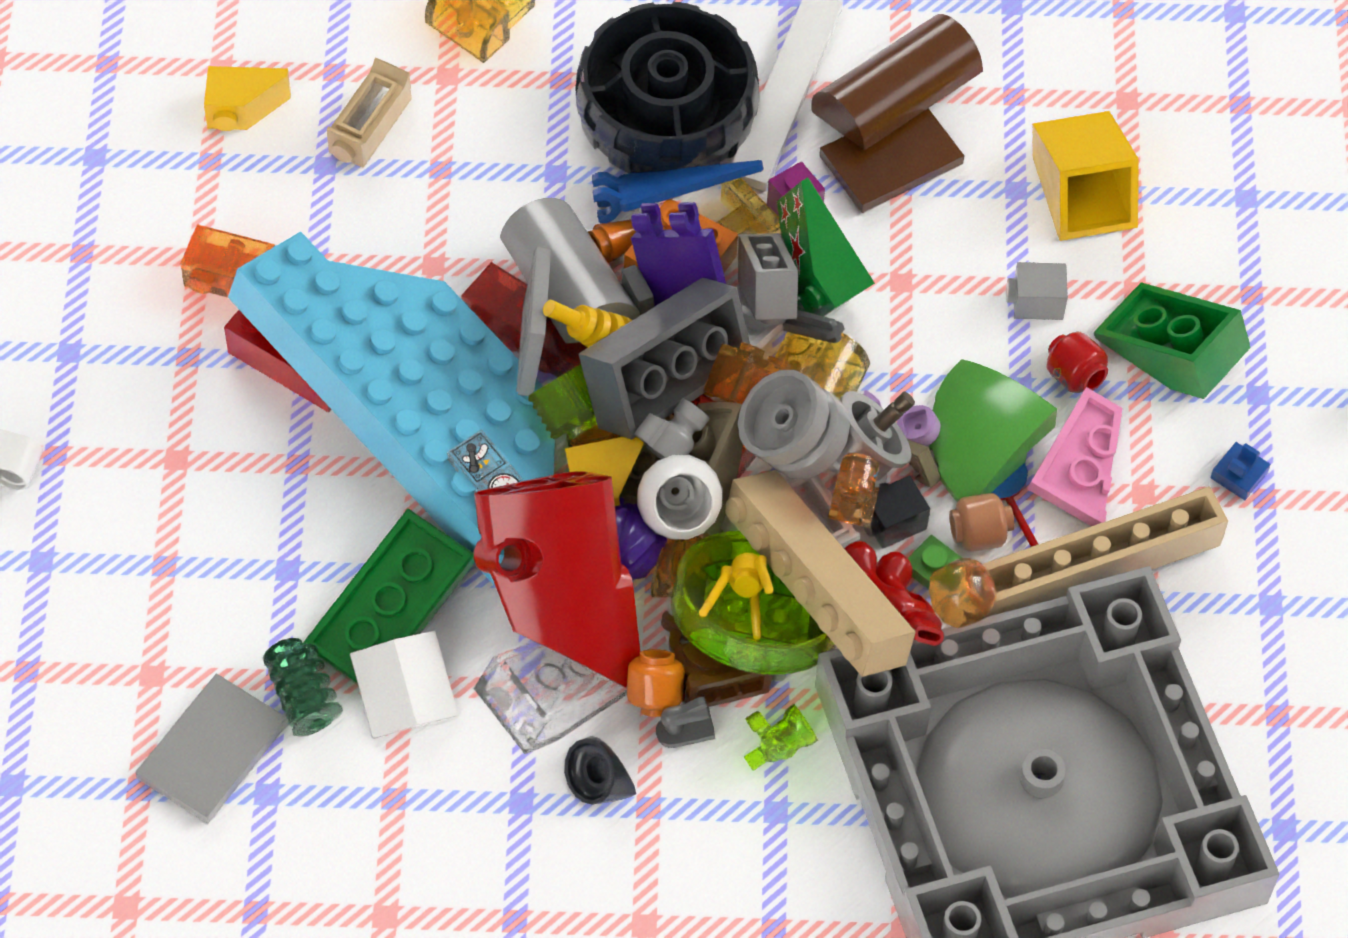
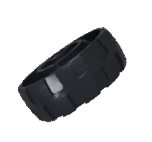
[575,1,759,174]

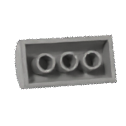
[499,197,640,343]

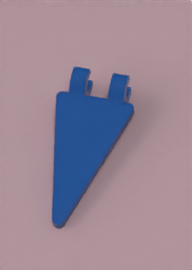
[592,160,764,223]

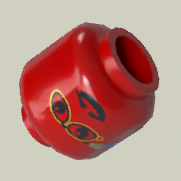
[1046,331,1109,393]

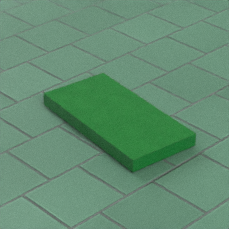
[302,508,475,686]

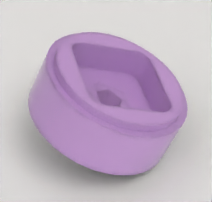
[897,405,941,446]

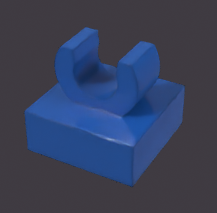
[1210,442,1271,501]

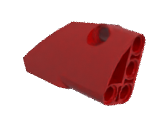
[473,471,641,688]

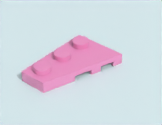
[1027,387,1123,526]

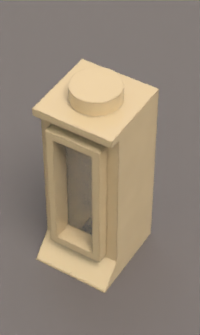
[326,57,412,168]

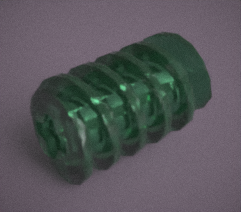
[262,638,343,737]

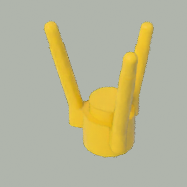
[699,553,773,640]

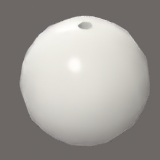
[637,455,722,539]

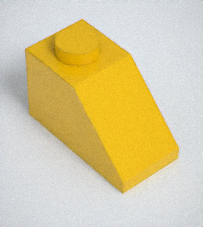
[204,66,291,131]

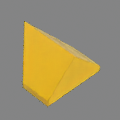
[565,437,644,506]

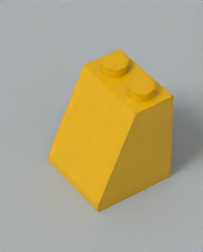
[1032,111,1139,241]

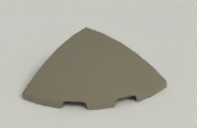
[619,402,743,540]

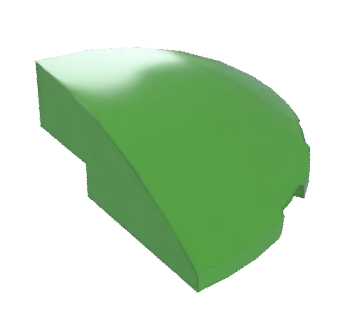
[929,359,1057,502]

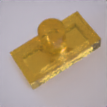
[716,178,781,236]

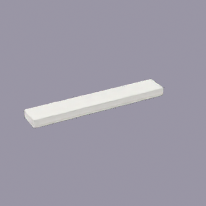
[731,0,843,191]

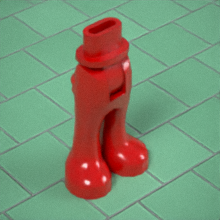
[844,541,944,646]

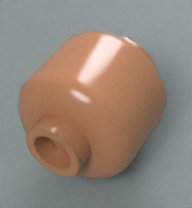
[949,493,1015,552]

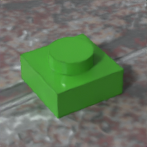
[908,534,964,595]

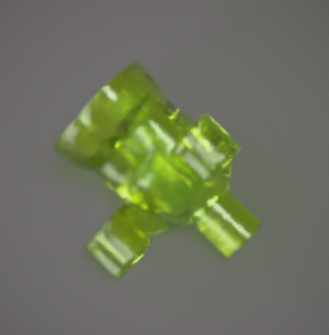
[743,703,819,771]

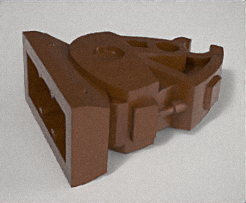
[661,597,774,707]

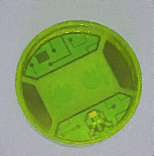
[670,530,837,675]

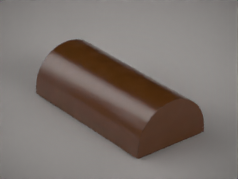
[811,14,983,151]

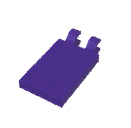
[631,202,726,306]

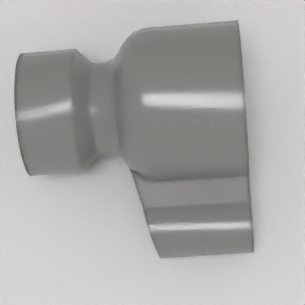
[634,398,710,460]

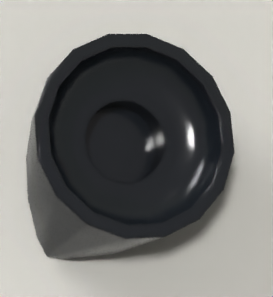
[564,736,637,805]

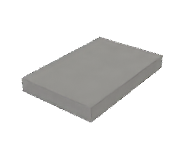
[516,247,551,397]
[135,673,288,824]

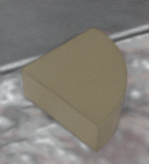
[907,439,941,488]

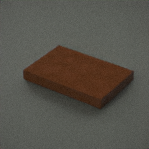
[819,108,965,213]

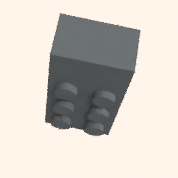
[579,277,754,440]

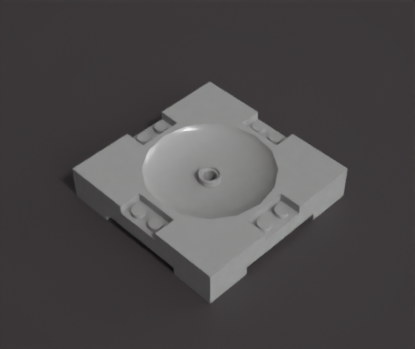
[815,566,1280,938]

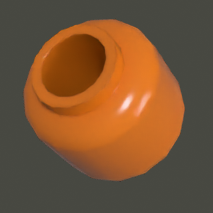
[627,649,685,717]

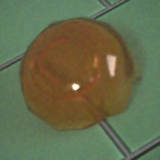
[929,558,997,628]

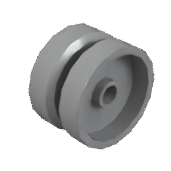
[738,370,850,479]

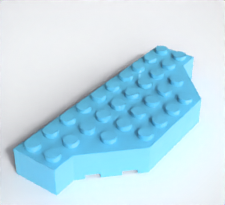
[228,231,556,586]

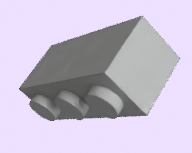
[738,233,798,325]

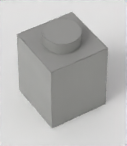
[1006,262,1068,320]

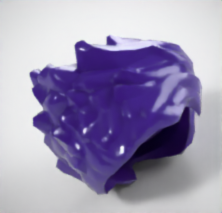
[615,497,668,580]

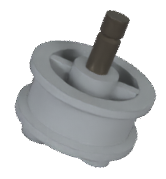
[828,391,915,493]

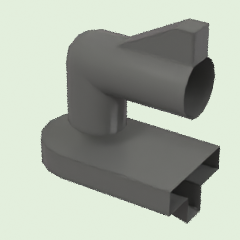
[656,697,716,748]

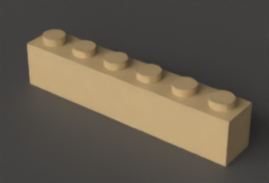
[725,470,916,677]
[970,486,1229,618]

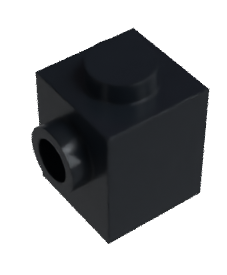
[860,475,931,549]

